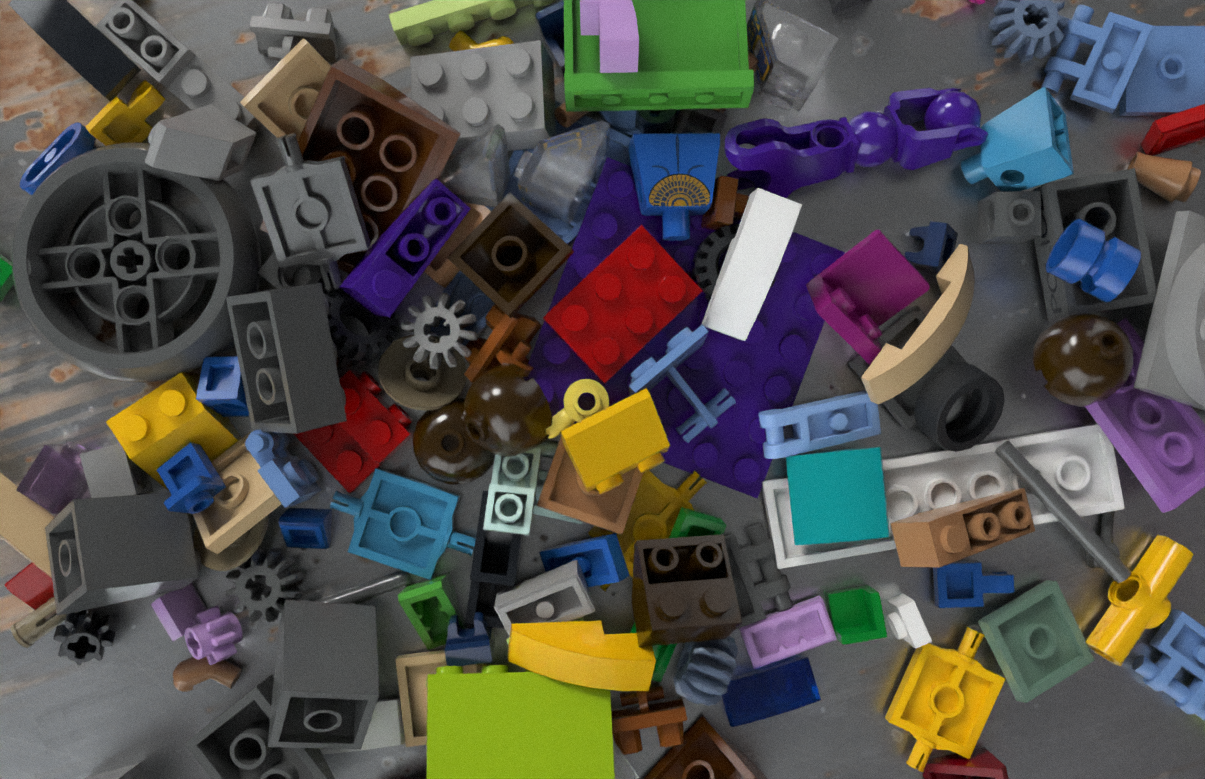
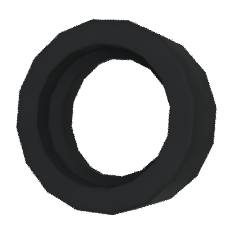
[914,362,1005,452]

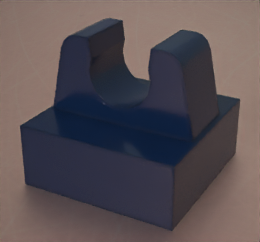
[904,221,958,274]
[444,612,495,666]

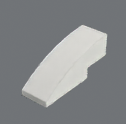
[701,188,802,341]

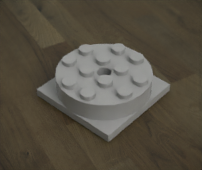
[1134,210,1205,410]

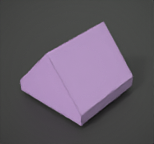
[151,583,207,642]

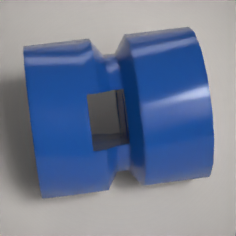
[1046,219,1141,302]

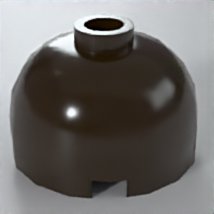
[1033,313,1133,407]
[464,363,552,456]
[412,398,495,485]

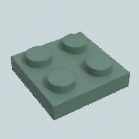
[978,580,1095,703]

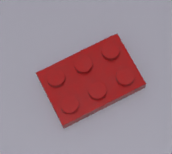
[543,225,702,383]

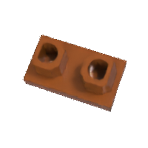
[464,304,542,382]
[611,686,687,755]

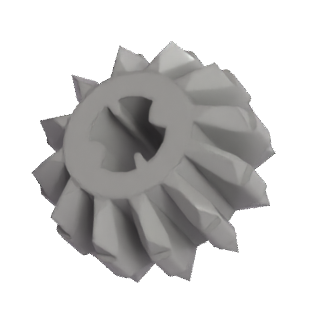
[401,293,479,369]

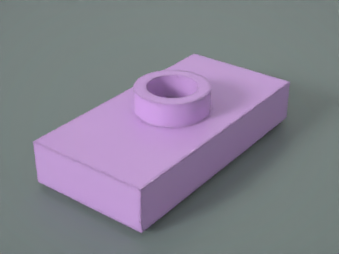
[739,596,837,669]

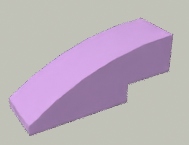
[580,0,639,73]

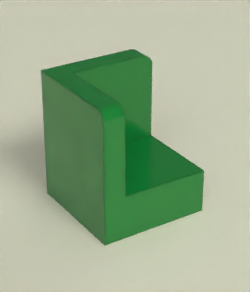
[824,584,887,645]

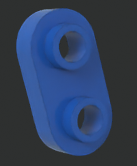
[19,122,97,196]

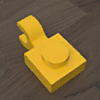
[85,79,165,146]

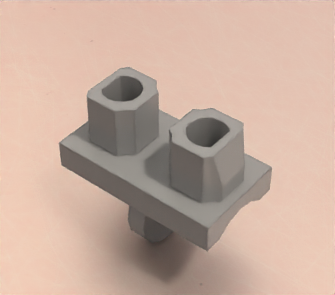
[249,3,339,62]

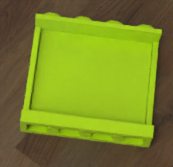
[426,665,615,779]

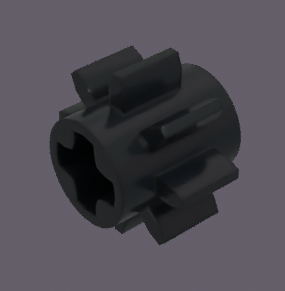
[53,608,116,665]

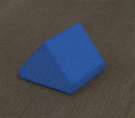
[278,508,332,549]

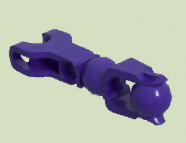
[724,88,988,198]

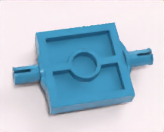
[330,467,476,580]

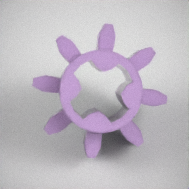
[185,606,242,665]

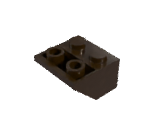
[631,534,742,647]

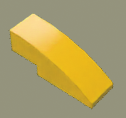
[508,620,656,691]

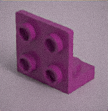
[806,230,930,365]

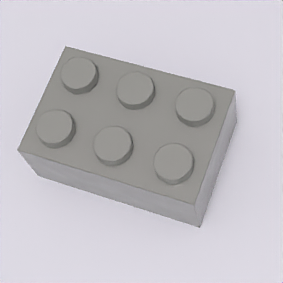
[410,40,557,158]

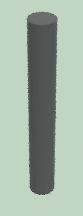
[313,570,412,604]

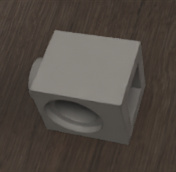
[80,443,154,498]

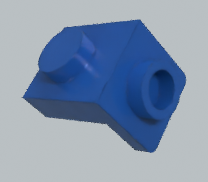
[157,442,226,514]

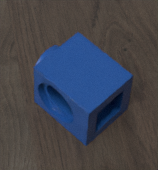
[196,356,249,417]

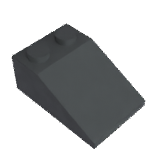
[184,674,335,779]

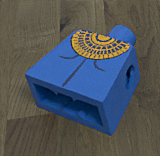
[628,133,720,241]

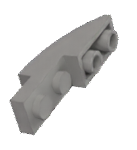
[96,0,260,130]

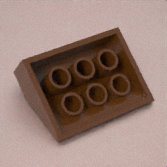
[259,59,461,274]

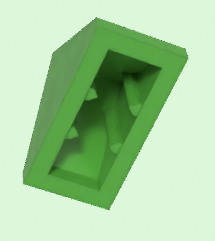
[398,572,467,650]

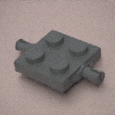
[250,133,371,290]

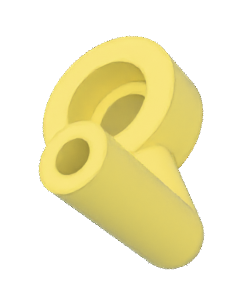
[545,379,609,439]

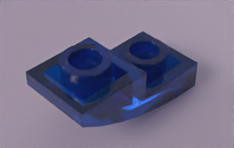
[722,657,821,727]

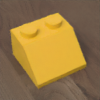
[106,372,242,491]
[561,388,670,494]

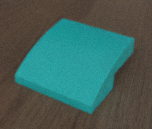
[786,447,890,545]

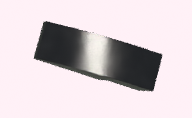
[9,0,141,101]
[465,490,523,629]

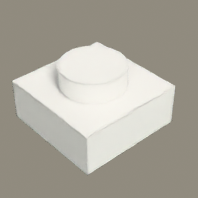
[887,593,932,649]

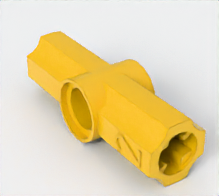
[1086,534,1194,667]

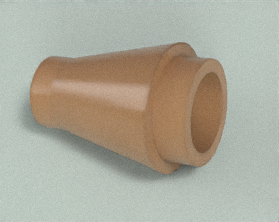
[1127,152,1201,203]

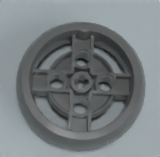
[12,142,261,383]

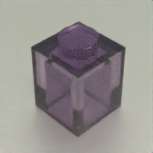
[16,441,89,514]

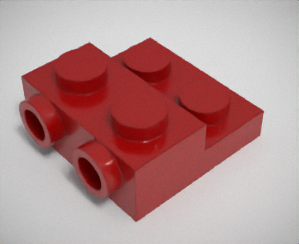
[293,370,414,494]

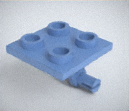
[629,324,736,443]

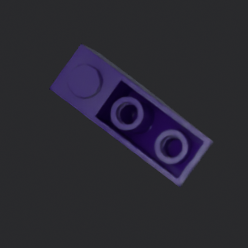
[340,179,471,317]

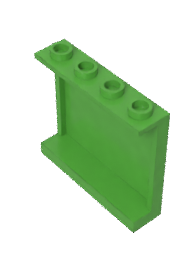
[564,0,754,112]

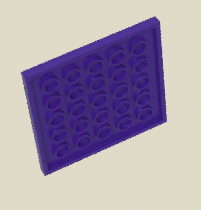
[522,157,845,499]

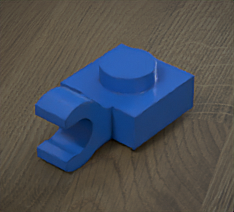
[933,560,1015,608]

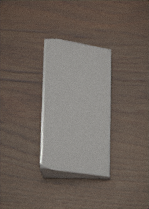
[494,560,596,637]

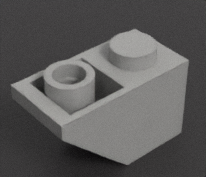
[145,104,256,181]

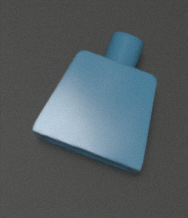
[961,87,1074,192]

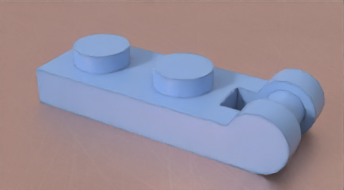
[759,390,881,459]

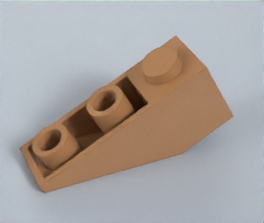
[890,488,1035,568]

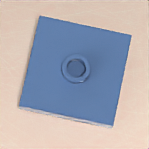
[1119,26,1205,116]

